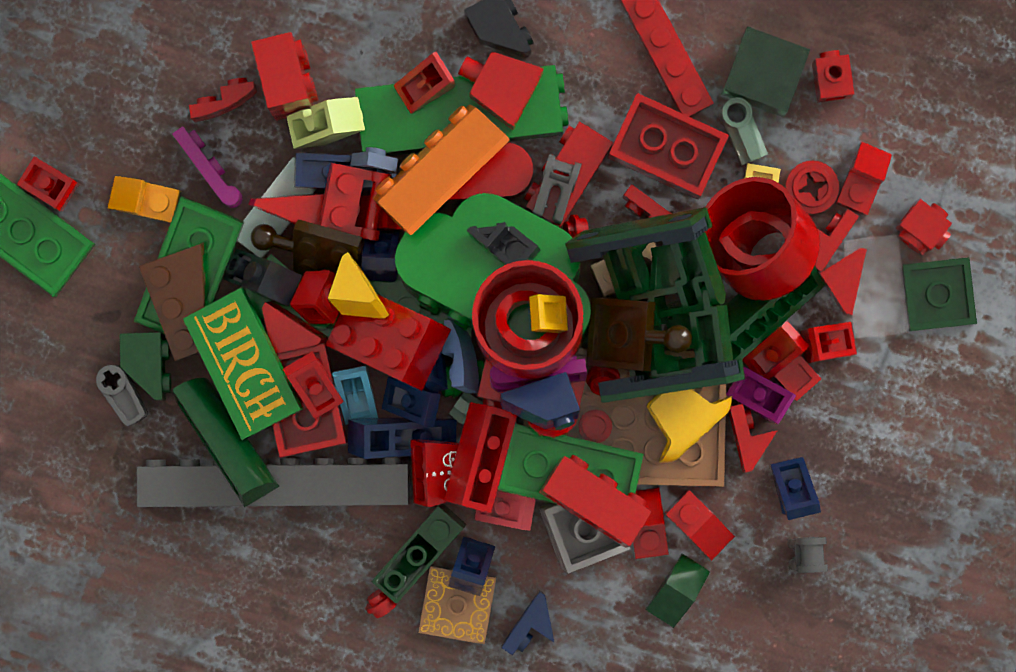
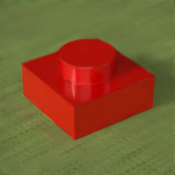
[773,355,821,401]

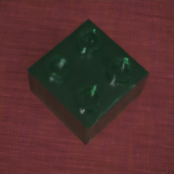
[721,26,810,117]

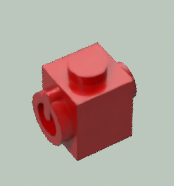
[812,50,854,103]
[895,199,952,256]
[290,269,339,324]

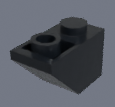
[464,0,534,58]
[223,249,302,306]

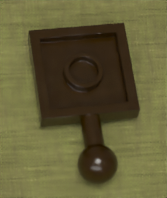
[250,219,362,276]
[586,297,692,371]

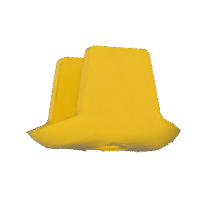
[646,389,732,463]

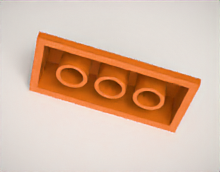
[372,104,510,235]

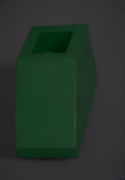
[120,332,172,401]

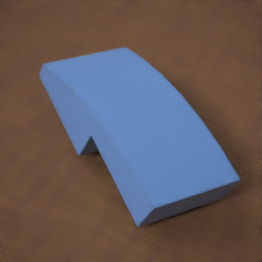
[442,320,479,393]

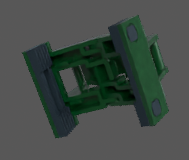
[565,207,745,403]

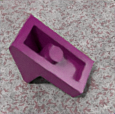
[726,366,796,424]

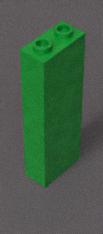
[355,65,569,156]

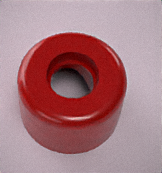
[705,177,820,301]
[472,260,583,379]

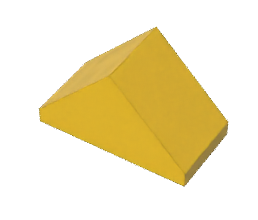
[328,252,389,319]

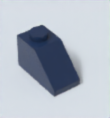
[500,372,580,430]

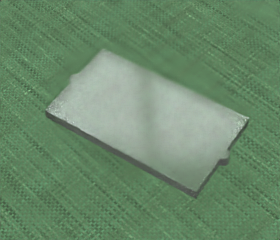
[843,234,909,339]

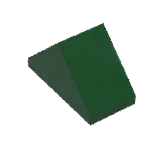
[645,553,710,628]

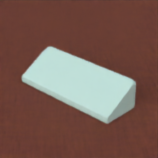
[238,157,316,258]

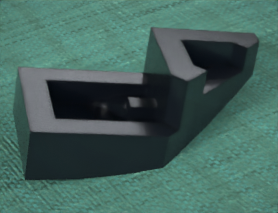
[467,222,541,265]

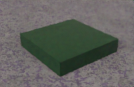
[901,257,977,332]

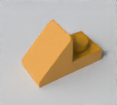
[108,176,181,223]

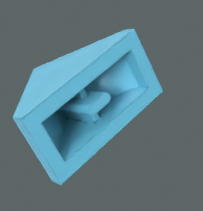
[332,366,378,425]

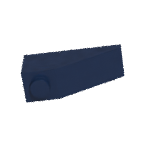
[348,418,457,459]

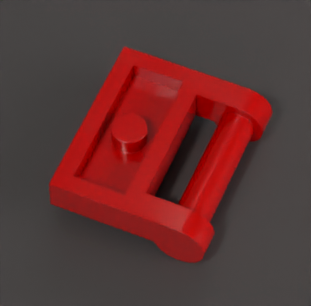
[318,162,391,241]

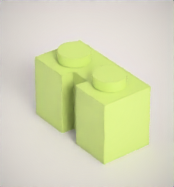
[286,97,365,149]

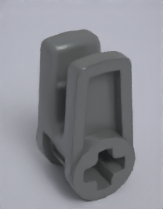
[533,154,582,225]
[96,365,148,426]
[787,537,828,573]

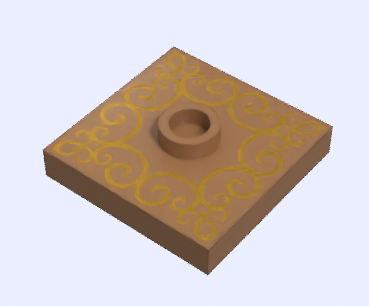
[418,566,496,644]

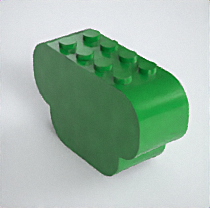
[395,193,591,356]

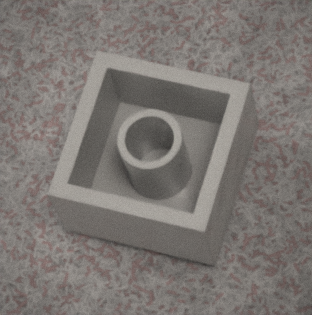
[538,503,631,574]

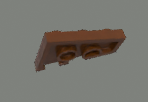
[139,242,206,360]

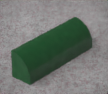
[726,266,826,360]
[172,378,279,507]

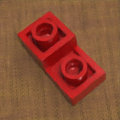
[189,78,257,122]

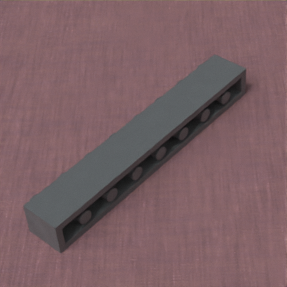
[137,458,409,507]

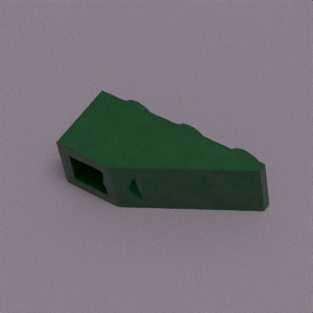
[371,504,467,604]

